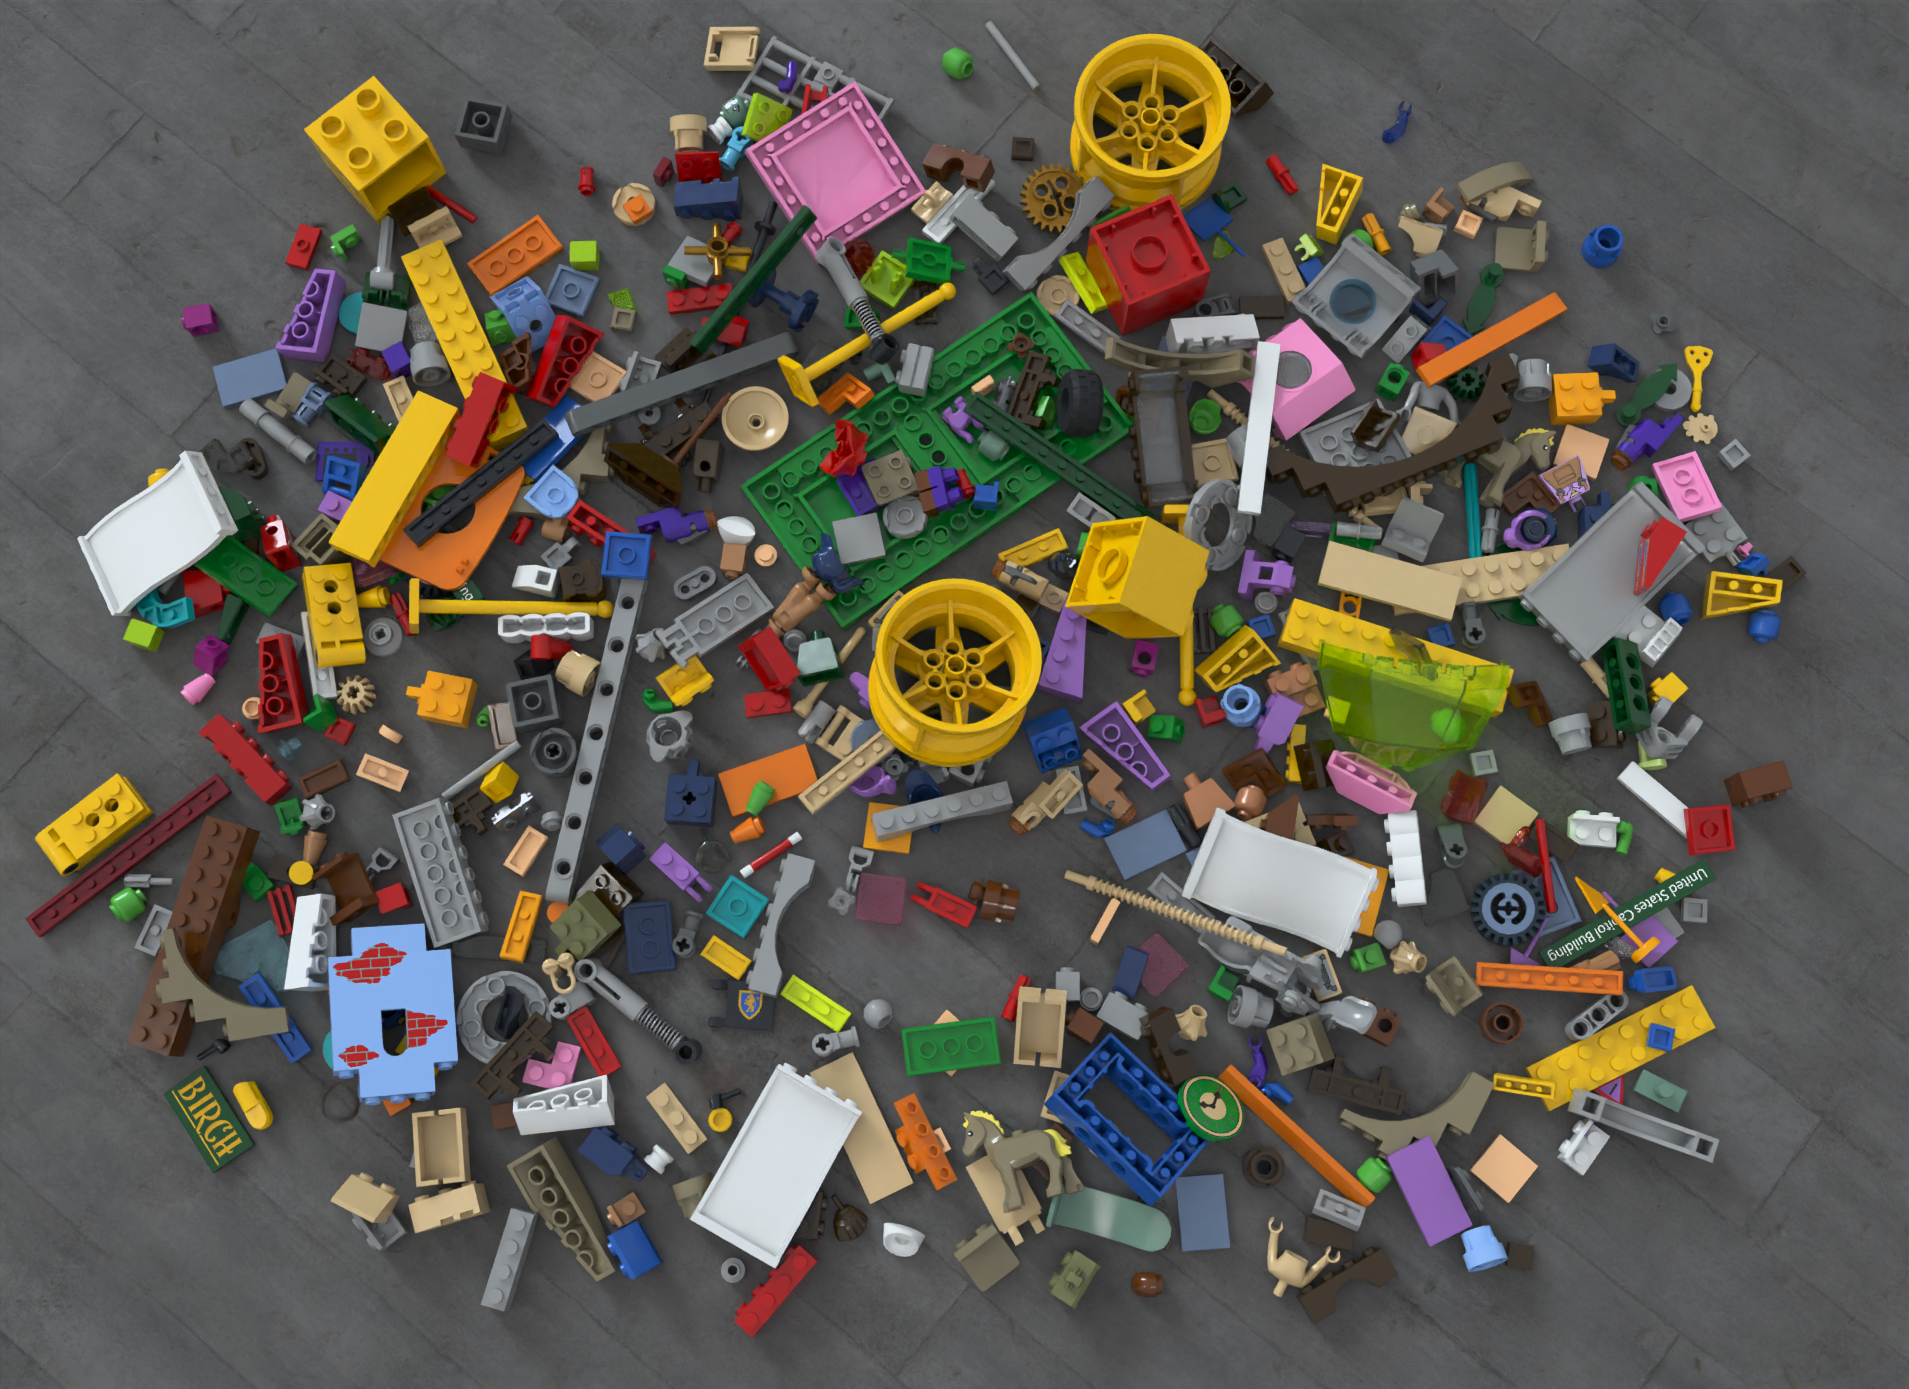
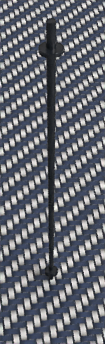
[681,201,778,467]

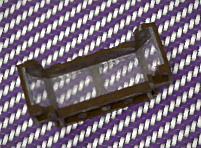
[1126,366,1198,509]

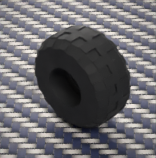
[1057,369,1104,437]

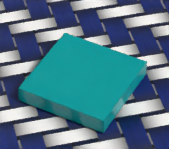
[705,875,770,940]

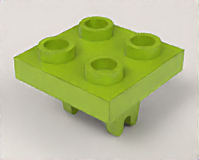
[741,93,793,142]
[859,250,916,310]

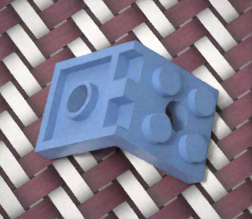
[489,276,556,353]

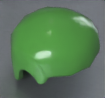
[1188,398,1222,435]

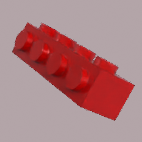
[566,500,657,565]
[734,1244,819,1338]

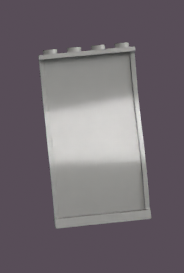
[1518,482,1706,662]

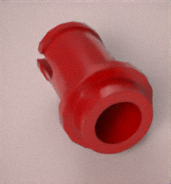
[578,166,595,196]
[721,221,743,247]
[956,469,975,499]
[509,516,534,546]

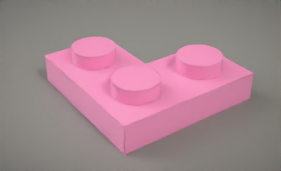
[522,1041,582,1089]

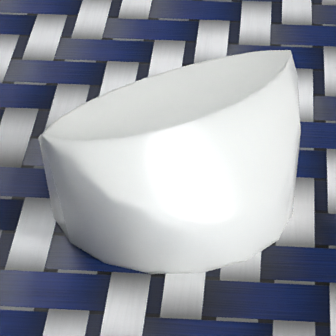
[717,516,755,546]
[883,1223,925,1257]

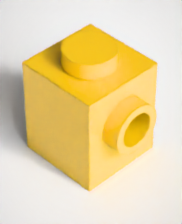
[1646,672,1688,705]

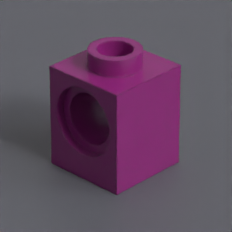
[181,303,219,337]
[193,634,229,676]
[1130,640,1159,677]

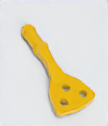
[1684,346,1713,412]

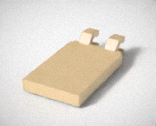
[966,1155,1045,1246]

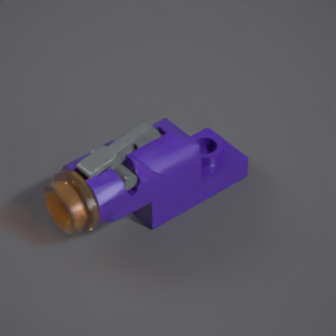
[1611,413,1684,470]
[635,507,718,545]

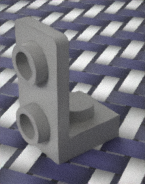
[1382,315,1432,363]

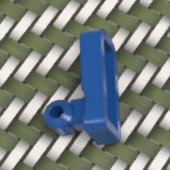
[1627,966,1677,994]

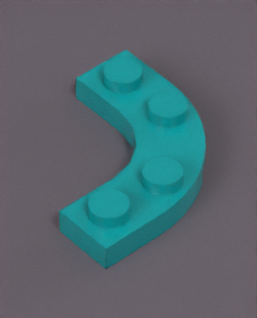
[136,588,195,628]

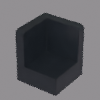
[514,649,554,680]

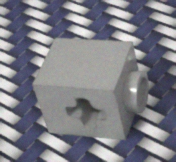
[1055,967,1080,1002]

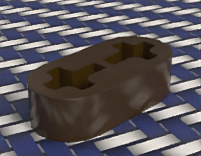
[238,438,268,480]

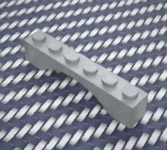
[1002,176,1115,291]
[871,781,1013,843]
[746,853,816,998]
[1567,1088,1719,1163]

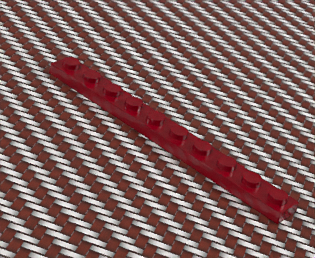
[25,774,233,938]

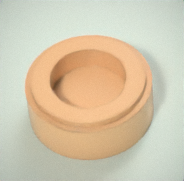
[379,725,403,743]

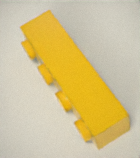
[1285,724,1306,784]
[1493,1073,1557,1099]

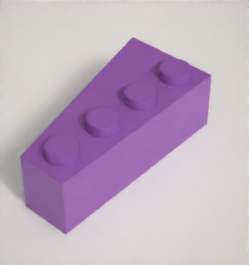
[275,268,346,362]
[1038,600,1086,704]

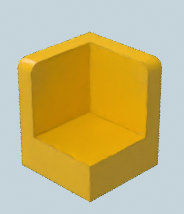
[1121,689,1156,726]
[480,762,519,803]

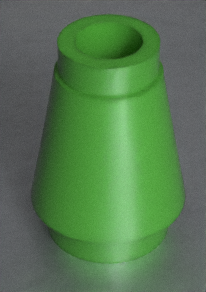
[745,780,776,816]

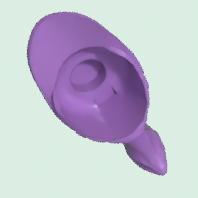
[848,765,897,798]

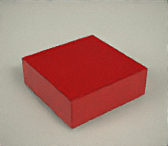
[324,717,356,746]

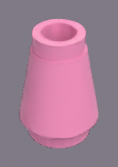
[180,673,216,705]

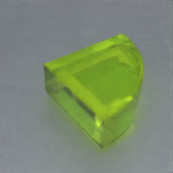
[1213,230,1235,259]
[607,288,635,310]

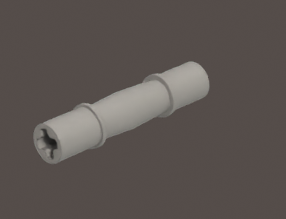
[239,398,318,465]

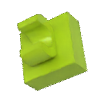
[1294,233,1324,261]

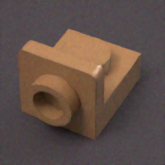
[607,1191,647,1228]

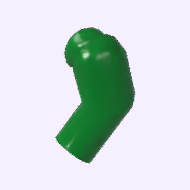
[643,689,674,713]

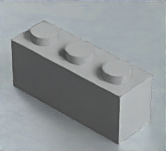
[949,194,1018,263]

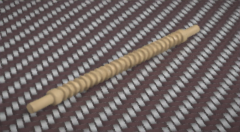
[1207,389,1383,532]
[1065,870,1287,957]

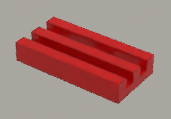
[267,885,296,937]

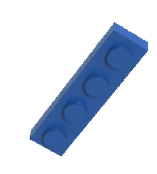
[238,972,313,1064]

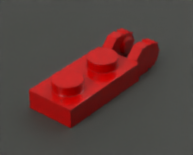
[910,881,978,929]

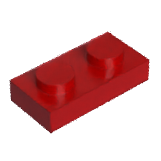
[744,689,792,719]

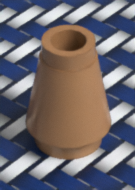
[303,830,328,865]

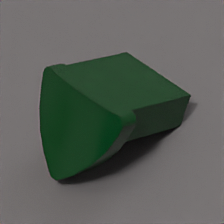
[1211,181,1247,214]

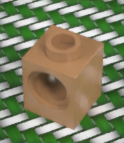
[720,543,748,579]

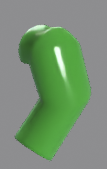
[1615,821,1634,856]

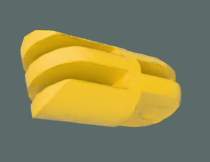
[233,1081,274,1130]

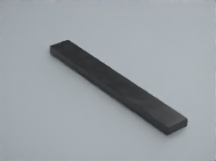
[403,418,559,548]

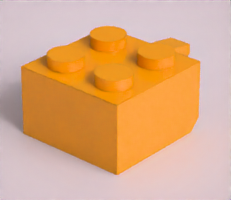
[1548,372,1616,425]
[406,671,478,729]

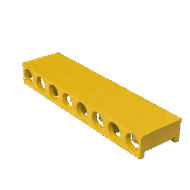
[328,390,461,568]

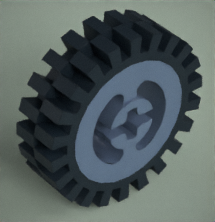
[1470,872,1546,946]

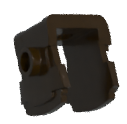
[558,558,607,603]

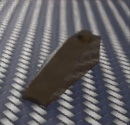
[1199,35,1274,116]

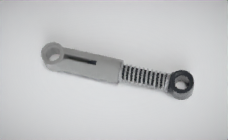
[816,237,900,365]
[574,957,702,1065]

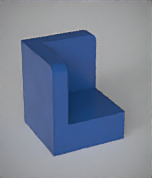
[974,481,999,511]

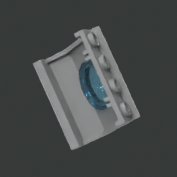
[1292,233,1421,359]

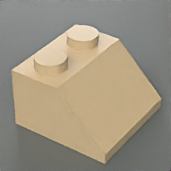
[331,1172,400,1223]

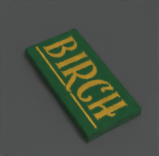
[164,1066,256,1173]

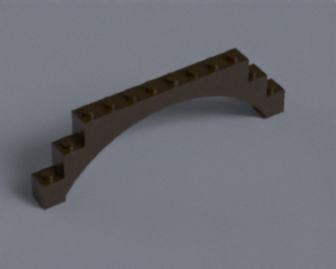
[1265,354,1521,514]

